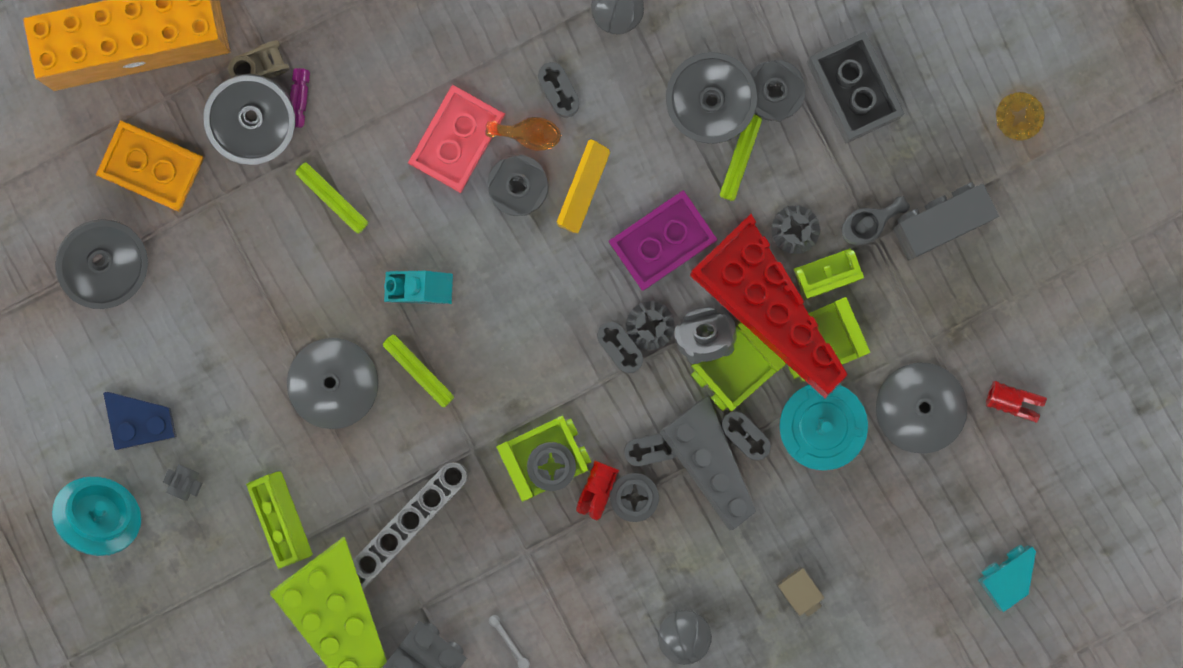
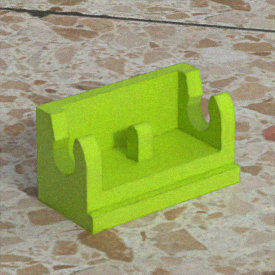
[793,248,864,300]

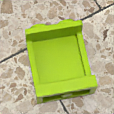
[788,297,871,382]
[690,323,786,412]
[496,415,592,502]

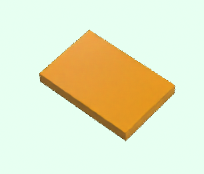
[96,120,205,212]

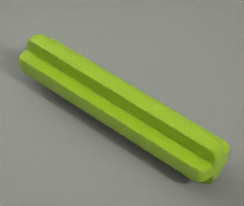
[720,114,762,201]
[295,162,368,234]
[383,335,454,407]

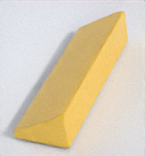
[556,139,610,233]

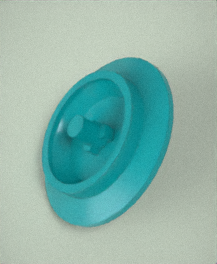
[779,385,868,471]
[52,477,141,556]

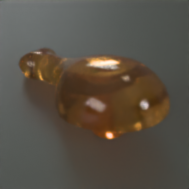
[485,117,561,151]

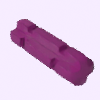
[290,68,310,128]

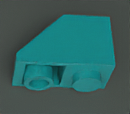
[384,271,453,304]
[978,545,1036,612]

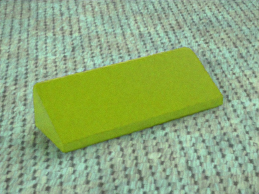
[246,471,313,569]

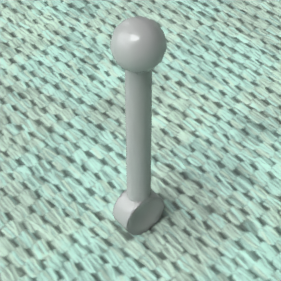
[489,615,530,668]

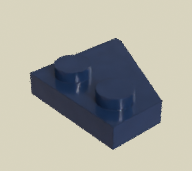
[103,392,176,450]

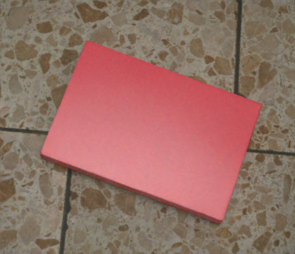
[408,84,505,193]

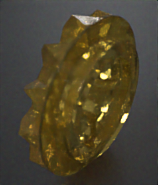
[995,92,1045,141]

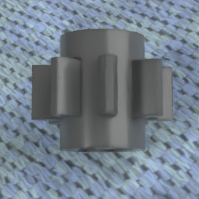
[163,464,203,501]

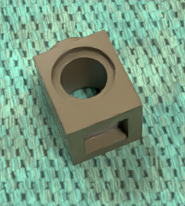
[776,567,824,616]

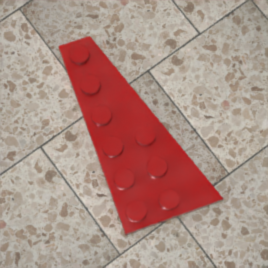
[690,214,848,399]

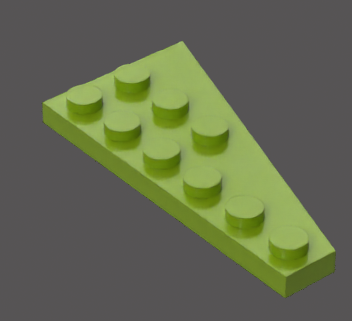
[270,536,387,668]

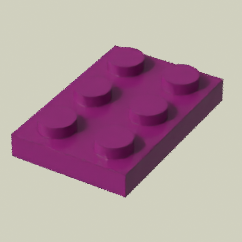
[608,190,718,292]

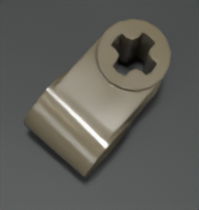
[228,40,290,79]

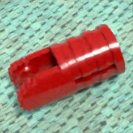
[986,381,1047,423]
[576,460,620,520]

